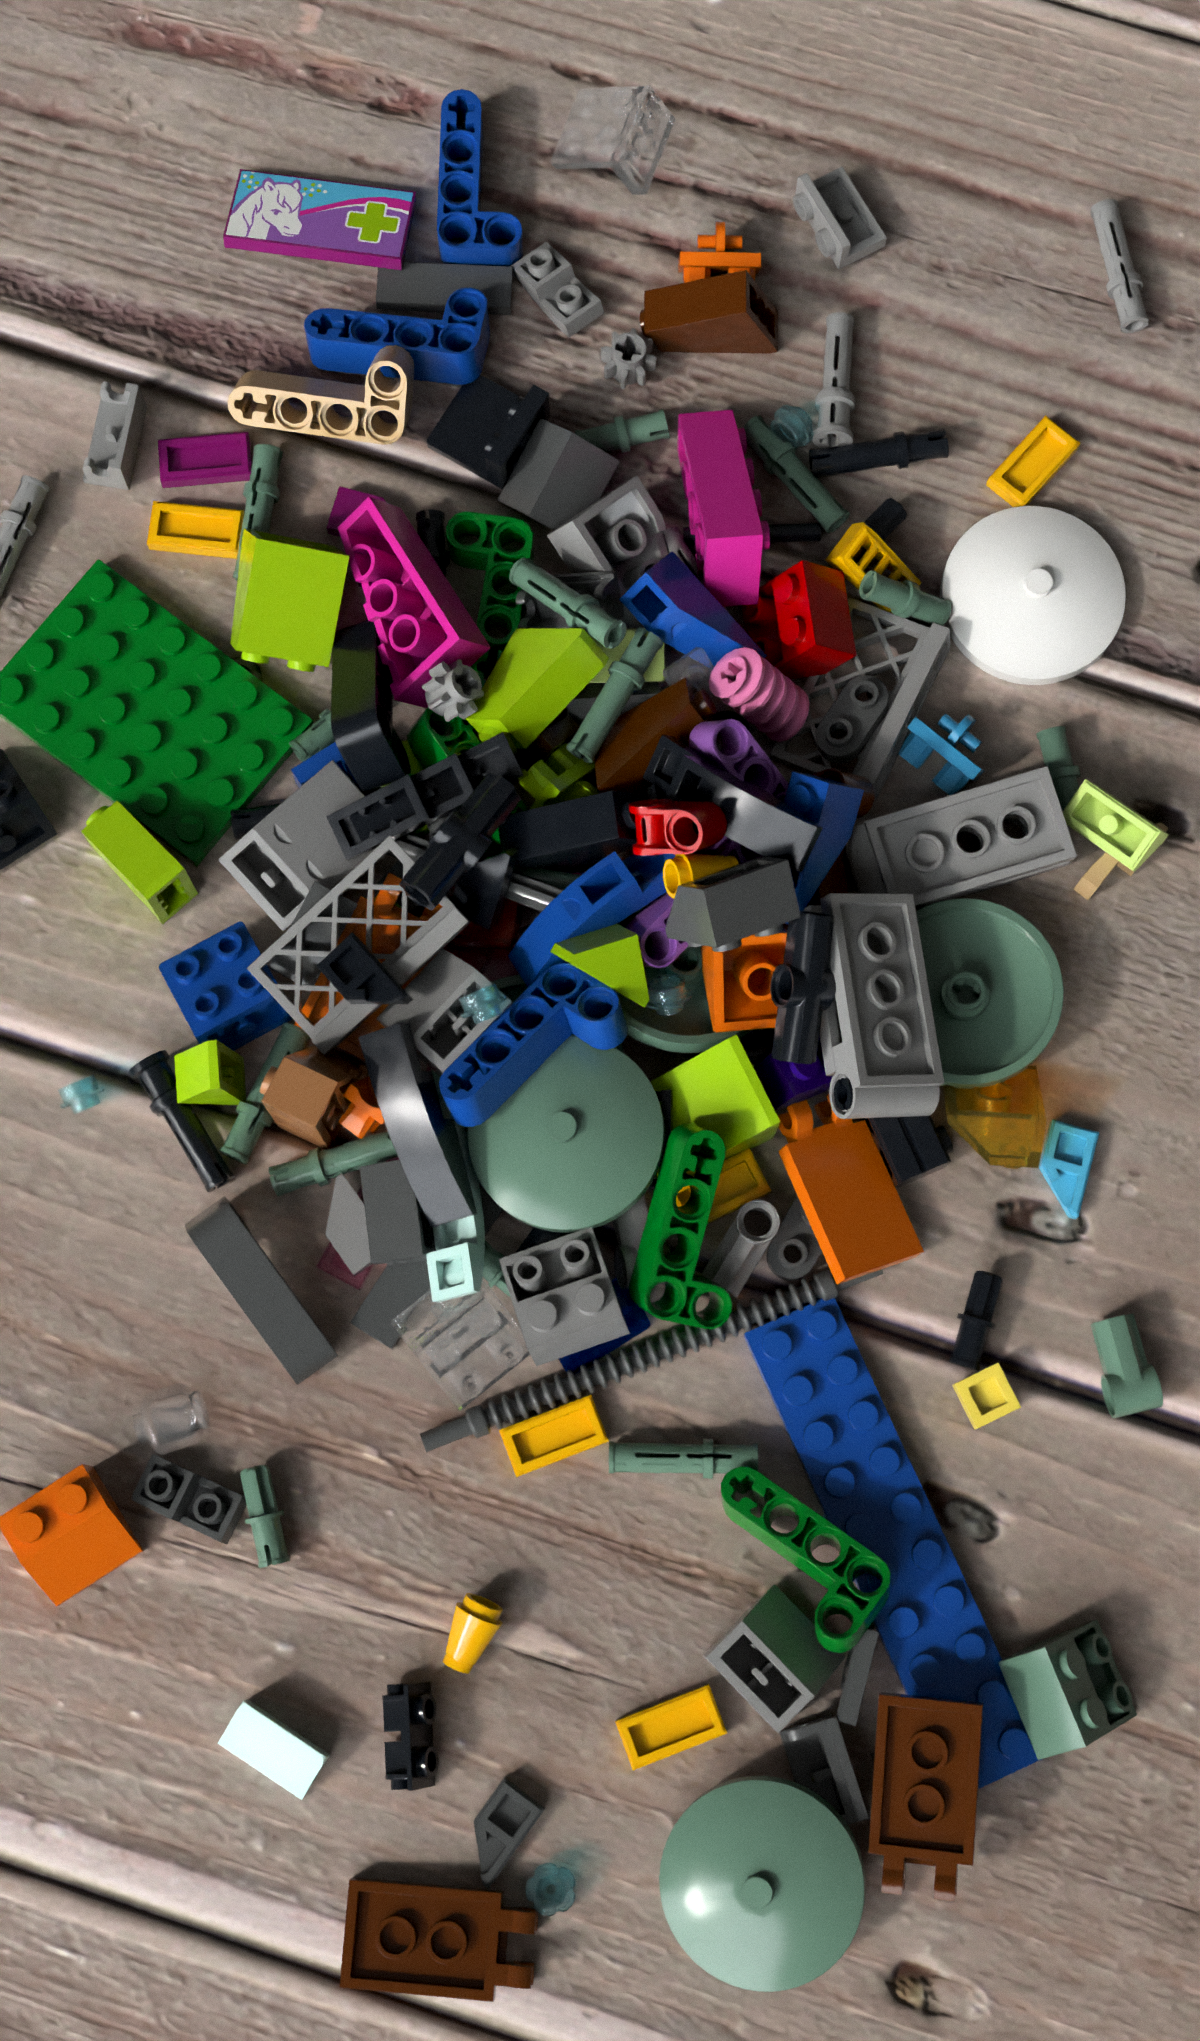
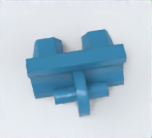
[898,713,985,795]

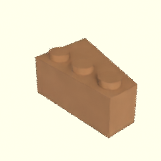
[260,1045,369,1149]

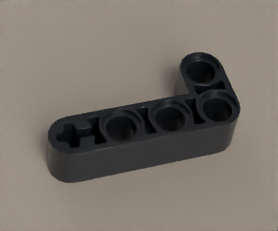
[331,620,411,793]

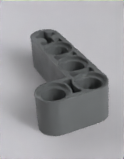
[185,1196,338,1385]

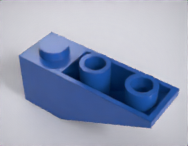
[619,551,767,670]
[784,771,864,925]

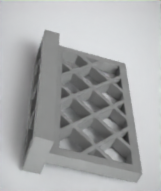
[770,597,951,806]
[247,836,471,1055]

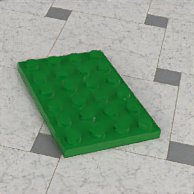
[0,559,314,867]

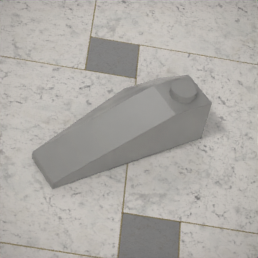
[547,475,697,681]

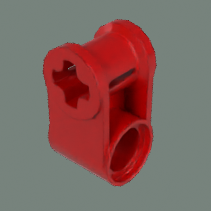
[629,799,727,856]

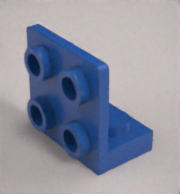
[159,921,293,1051]

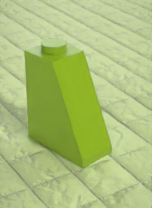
[466,628,609,749]
[81,801,198,924]

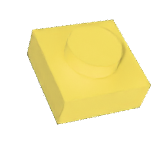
[952,1362,1021,1430]

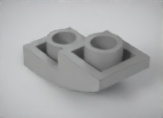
[511,242,604,338]

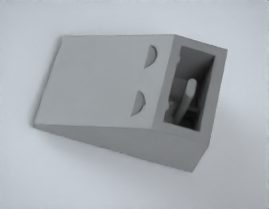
[218,760,376,931]

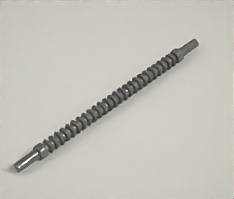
[420,1269,883,1452]

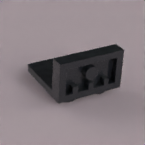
[427,375,550,489]
[0,749,58,870]

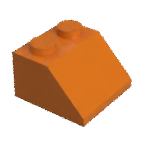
[701,923,788,1033]
[0,1464,144,1606]

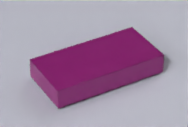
[158,432,252,488]

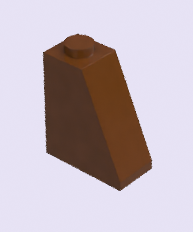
[640,270,778,354]
[594,677,717,794]

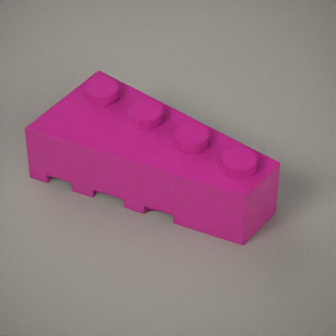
[677,410,770,607]
[338,496,491,708]

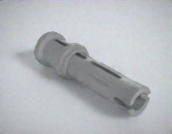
[812,312,856,449]

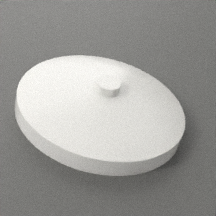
[940,506,1126,685]

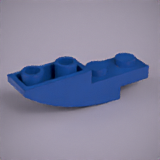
[508,851,675,987]

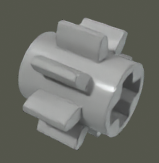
[601,328,657,389]
[422,659,484,722]

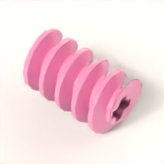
[708,647,810,742]

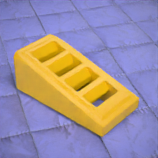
[825,522,922,614]

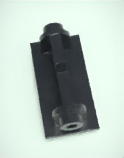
[382,1682,439,1791]

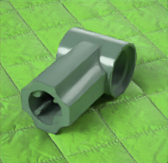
[1090,1313,1163,1418]

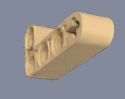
[227,345,414,445]

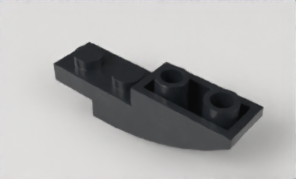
[643,735,823,872]

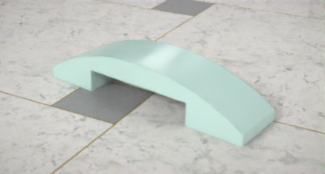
[426,1100,485,1303]

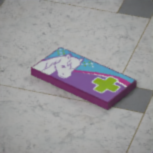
[223,169,416,270]

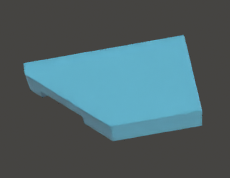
[1038,1119,1099,1219]

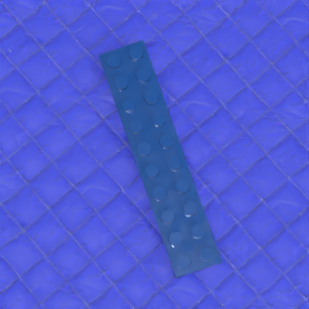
[743,1298,1042,1789]

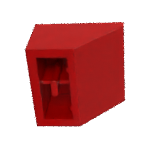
[742,560,857,680]

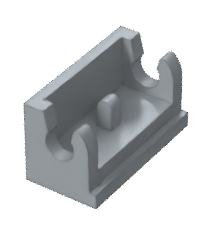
[83,382,147,490]

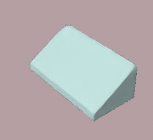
[218,1699,330,1800]

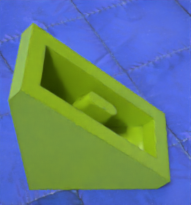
[550,924,650,1008]
[174,1040,247,1105]

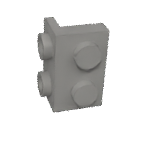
[793,167,887,270]

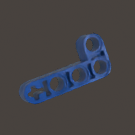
[437,89,523,267]
[304,288,490,385]
[439,963,628,1127]

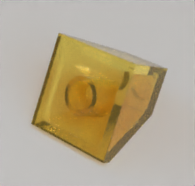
[942,1065,1047,1169]

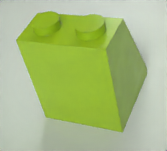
[230,528,350,672]
[651,1034,780,1178]

